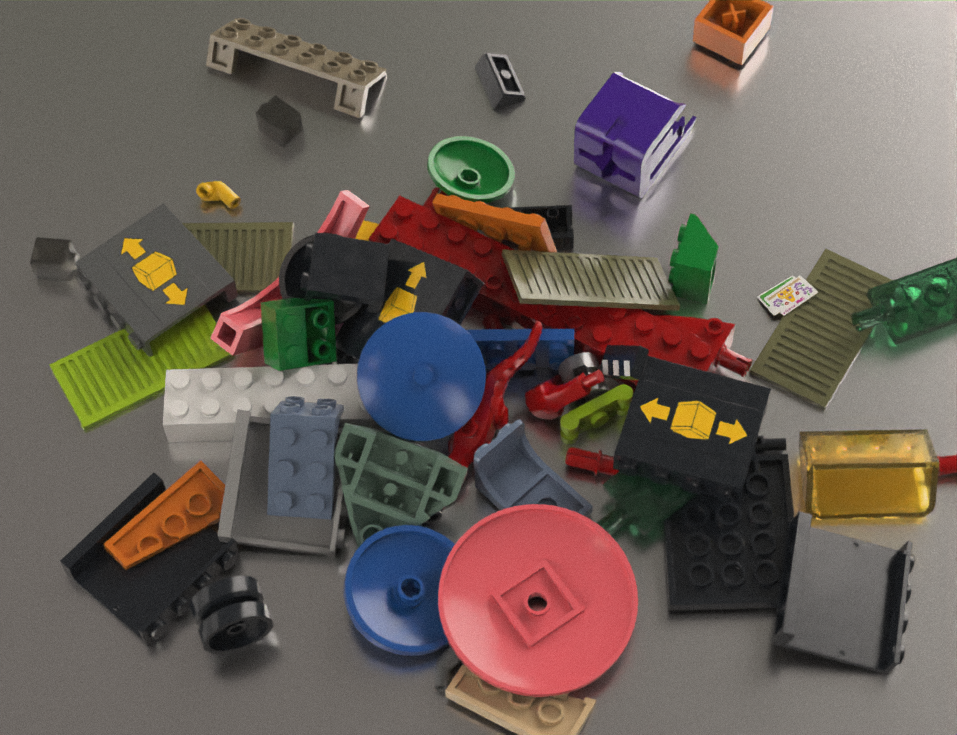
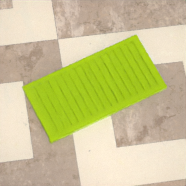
[49,305,235,430]

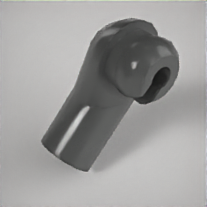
[434,646,464,691]

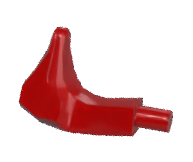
[525,370,604,420]

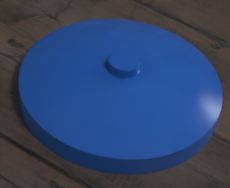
[357,312,486,441]
[343,525,455,656]

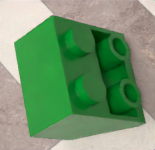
[668,213,719,304]
[261,298,337,371]

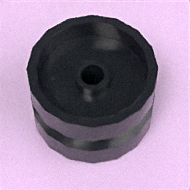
[189,576,274,654]

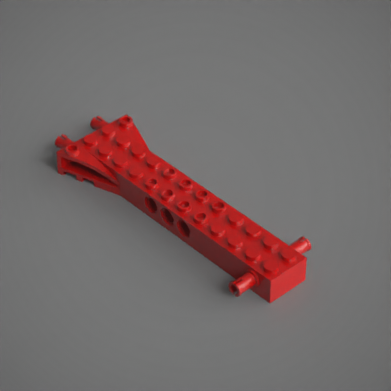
[368,187,753,394]

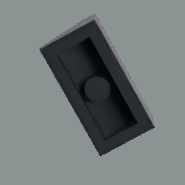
[475,53,526,109]

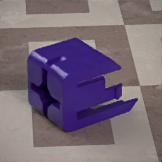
[574,72,697,198]

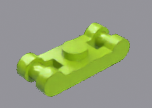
[560,384,633,444]

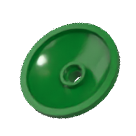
[427,136,515,203]

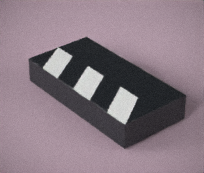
[599,345,649,380]

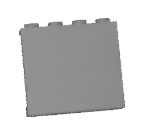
[217,409,348,557]

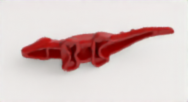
[448,321,543,484]

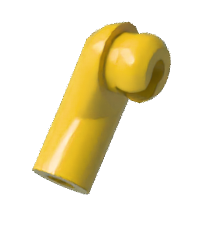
[196,181,241,209]

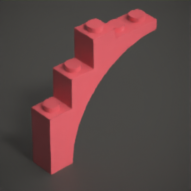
[211,190,370,356]

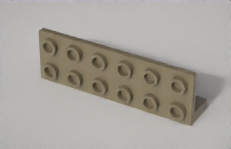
[206,18,386,118]

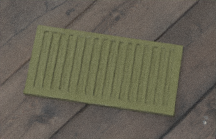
[182,222,294,294]
[749,248,899,410]
[501,249,680,311]

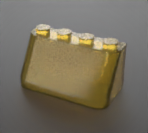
[799,429,939,520]

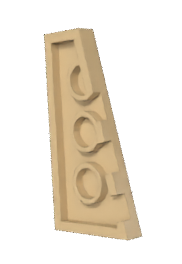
[445,665,597,735]

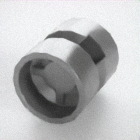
[558,352,609,409]

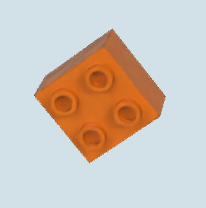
[693,0,773,65]

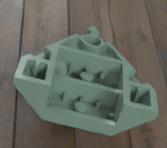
[334,423,468,548]

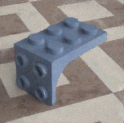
[267,396,344,520]
[473,419,593,517]

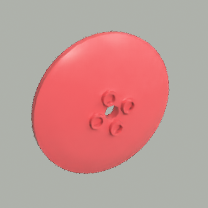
[438,504,638,697]

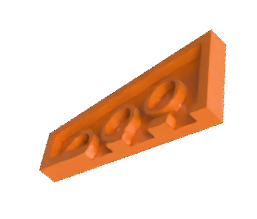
[432,193,557,252]
[104,460,225,570]

